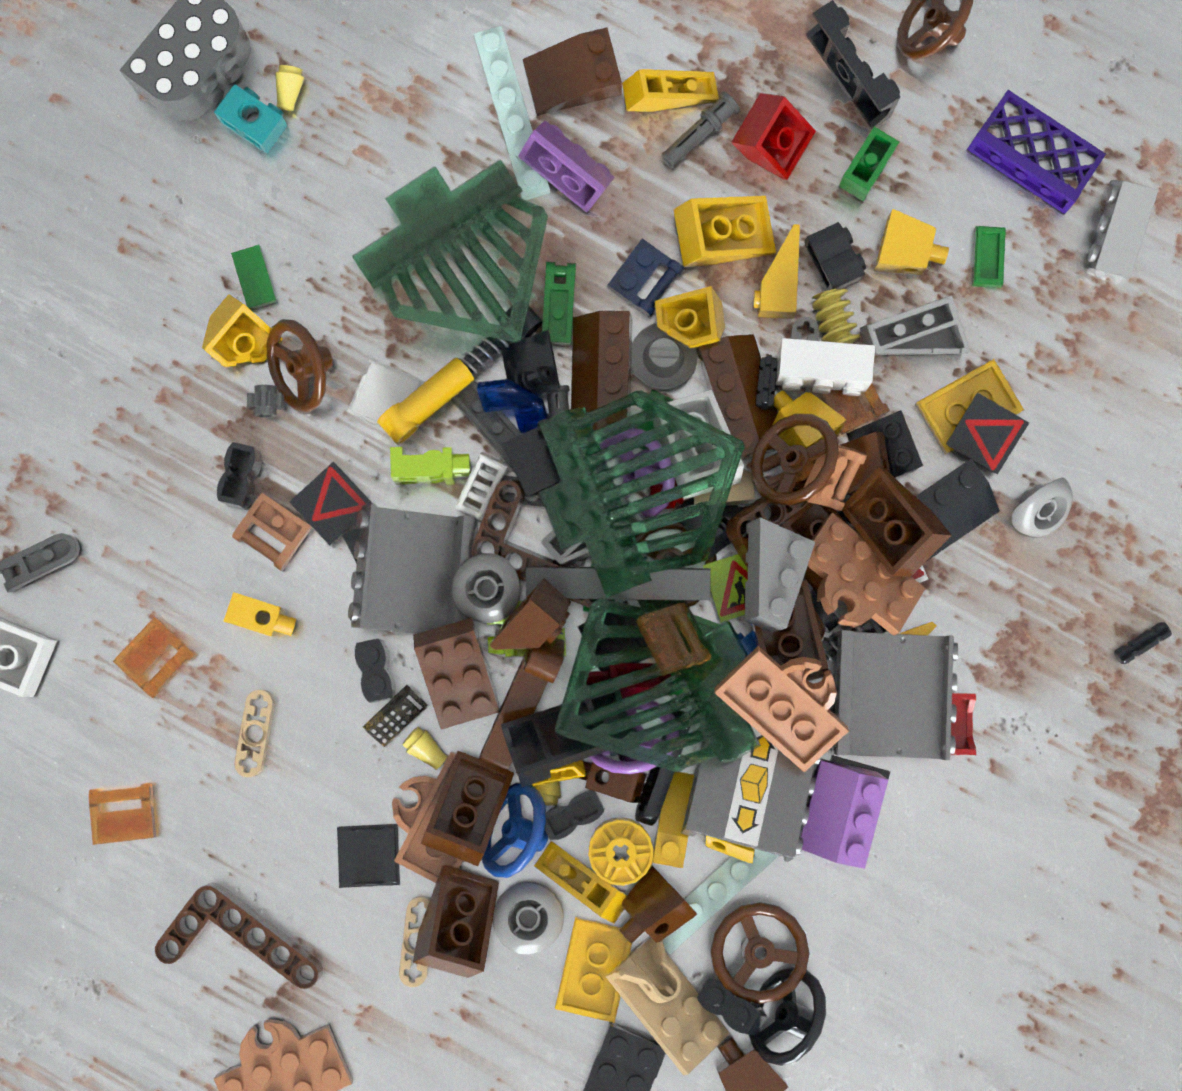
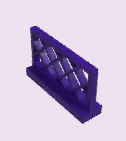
[967,90,1106,214]

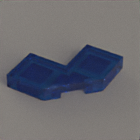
[477,379,549,433]

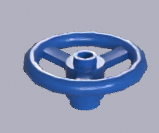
[481,783,548,878]

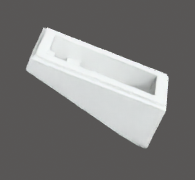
[454,452,509,521]

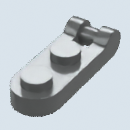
[0,533,80,593]

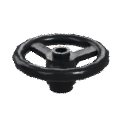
[749,967,826,1066]

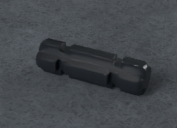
[756,355,778,411]
[1114,622,1172,664]

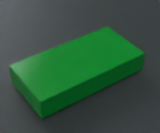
[972,226,1006,288]
[231,245,278,310]

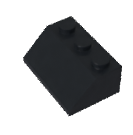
[916,458,1000,561]

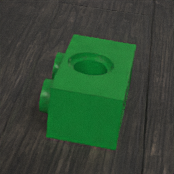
[838,126,900,202]

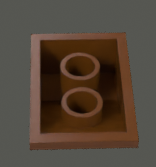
[523,27,622,116]
[842,466,952,577]
[752,580,829,681]
[421,751,514,866]
[413,865,499,978]

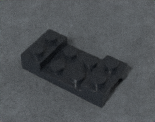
[806,0,901,130]
[501,685,640,787]
[583,1022,666,1091]

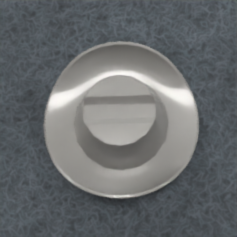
[631,322,697,389]
[1012,477,1073,537]
[452,553,520,623]
[493,883,564,954]

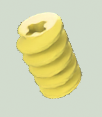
[812,289,860,344]

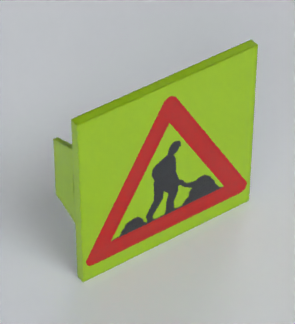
[703,554,748,622]

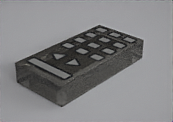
[363,685,428,747]

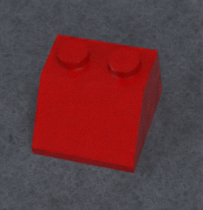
[731,93,816,180]

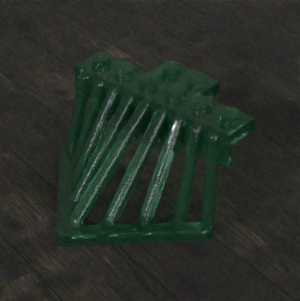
[352,159,548,342]
[539,390,745,598]
[555,598,761,772]

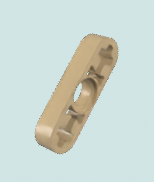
[234,690,275,777]
[399,896,430,987]

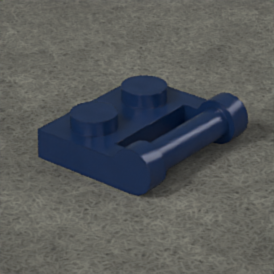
[607,238,685,317]

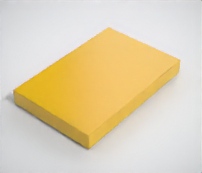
[915,359,1024,455]
[555,917,632,1023]

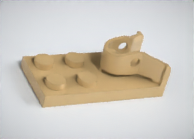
[606,937,730,1076]

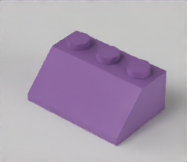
[518,121,615,213]
[799,759,888,869]

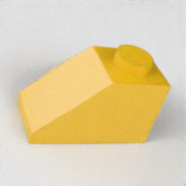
[655,286,725,348]
[202,294,283,367]

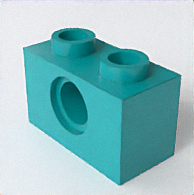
[214,84,287,154]

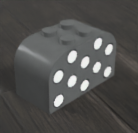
[120,0,250,121]

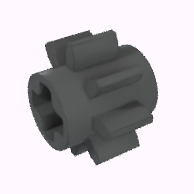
[247,384,284,418]

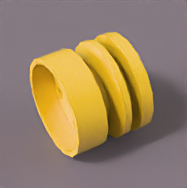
[588,817,654,886]

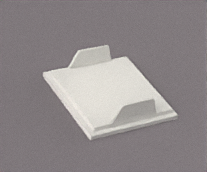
[347,358,425,427]

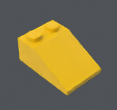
[673,196,776,267]

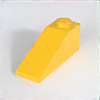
[622,69,719,112]
[753,224,800,319]
[652,771,694,868]
[534,841,627,924]

